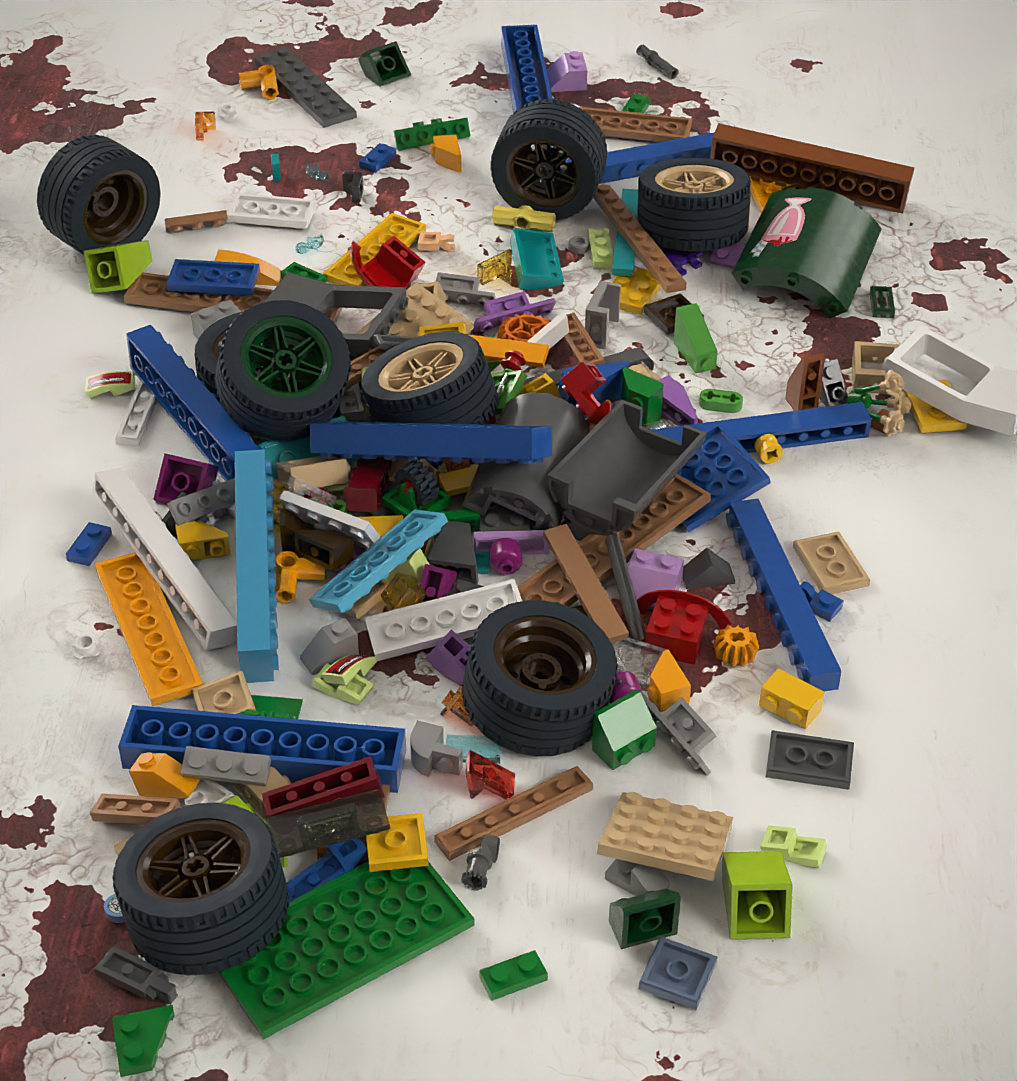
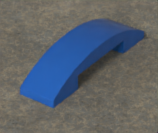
[286,829,368,902]

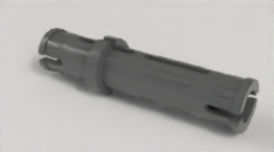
[636,44,679,79]

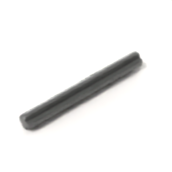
[605,534,646,645]

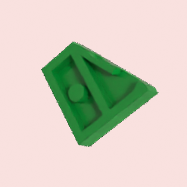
[112,1005,175,1077]

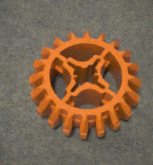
[497,313,555,353]

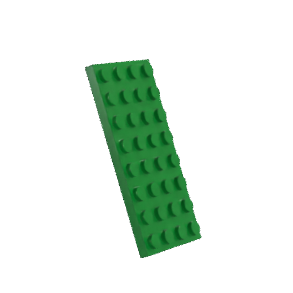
[218,861,474,1040]

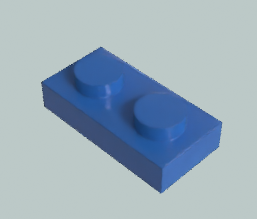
[359,143,396,173]
[65,522,112,566]

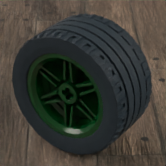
[215,300,351,441]

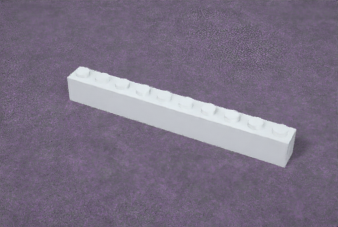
[92,468,237,651]

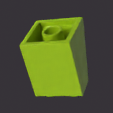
[83,240,152,293]
[722,851,793,939]

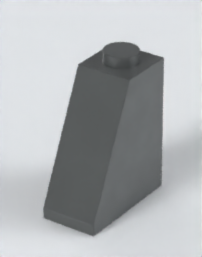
[427,521,479,584]

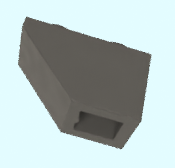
[819,359,848,407]

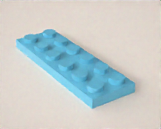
[309,510,448,613]

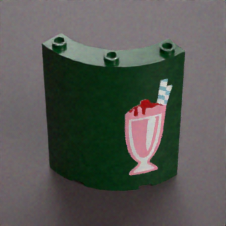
[731,187,882,319]

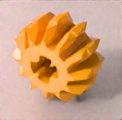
[714,624,759,668]

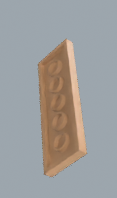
[580,107,693,143]

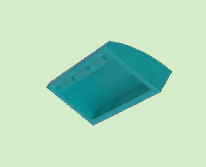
[509,227,564,290]

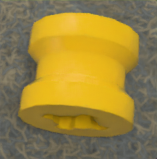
[754,434,783,464]

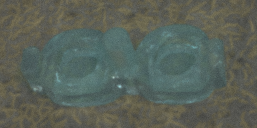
[306,162,330,181]
[295,235,324,254]

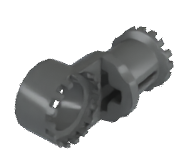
[461,835,500,891]

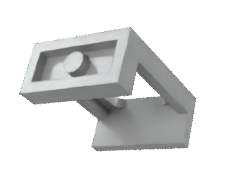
[585,280,621,350]

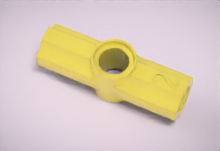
[492,205,556,232]

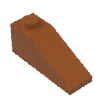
[785,353,825,411]

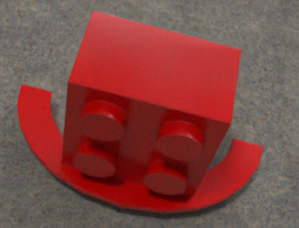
[350,235,426,288]
[561,361,612,426]
[637,589,732,665]

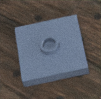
[638,936,718,1010]

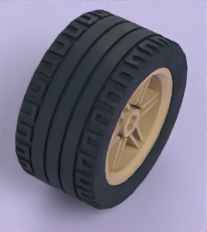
[637,158,751,251]
[361,331,499,425]

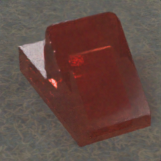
[465,750,515,800]

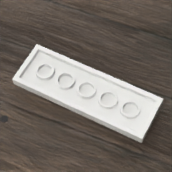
[364,579,522,661]

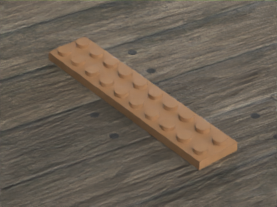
[124,272,343,323]
[517,474,711,607]

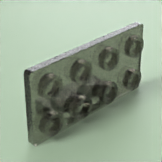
[267,789,390,858]

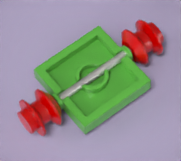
[485,350,528,425]

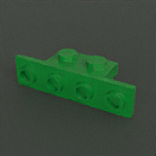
[393,117,470,150]

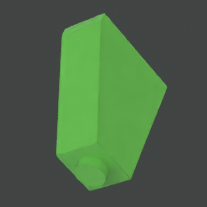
[674,303,718,373]

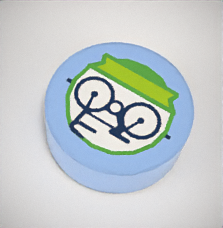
[104,894,125,923]

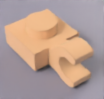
[418,232,455,252]

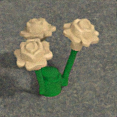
[848,370,912,437]

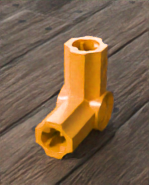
[239,65,279,100]
[274,551,325,604]

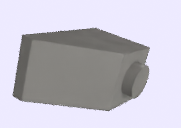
[300,618,359,676]

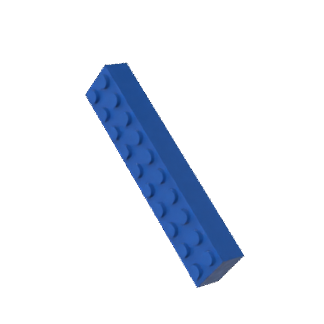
[501,25,553,113]
[126,324,263,481]
[310,421,552,464]
[118,705,406,793]

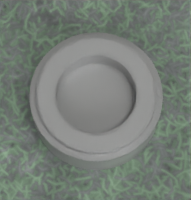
[568,236,589,254]

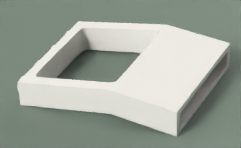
[883,325,1017,436]

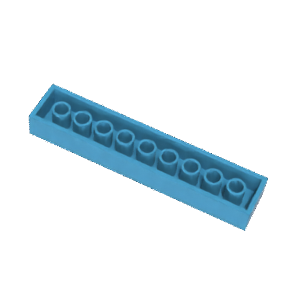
[235,449,279,683]

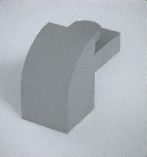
[410,720,463,777]

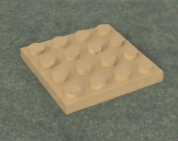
[356,282,474,338]
[597,792,734,881]

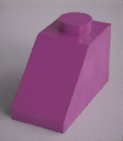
[414,564,457,605]

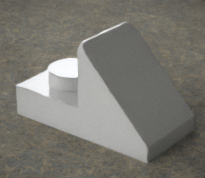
[605,859,670,896]

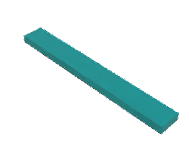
[612,189,638,277]

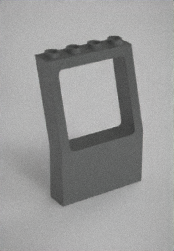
[265,272,409,357]

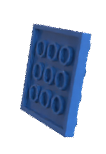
[677,421,771,533]

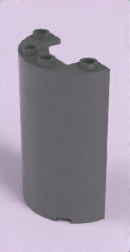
[462,393,590,530]
[547,400,707,536]

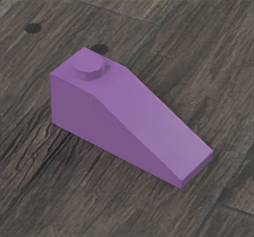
[658,375,698,426]
[425,629,470,686]

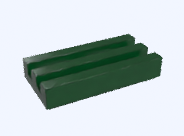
[869,286,895,318]

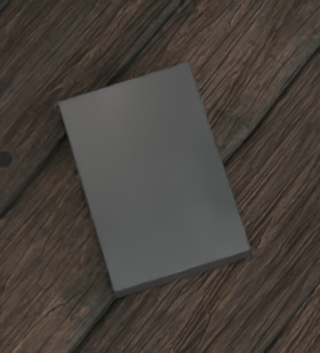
[765,730,854,790]

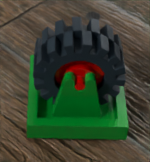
[382,460,451,518]

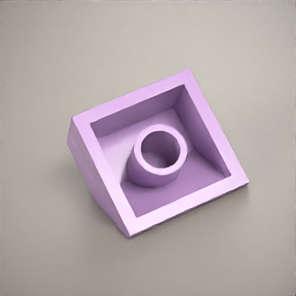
[547,51,588,92]
[620,548,684,611]

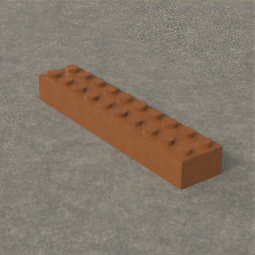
[710,123,915,214]

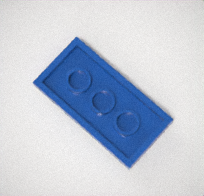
[166,259,260,296]

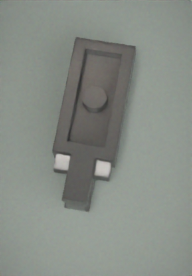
[94,947,178,1005]

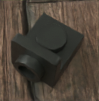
[342,172,364,203]

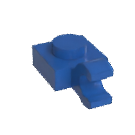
[800,581,844,622]

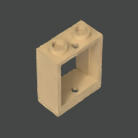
[852,341,900,394]
[276,455,351,492]

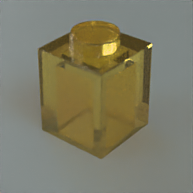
[380,573,427,611]

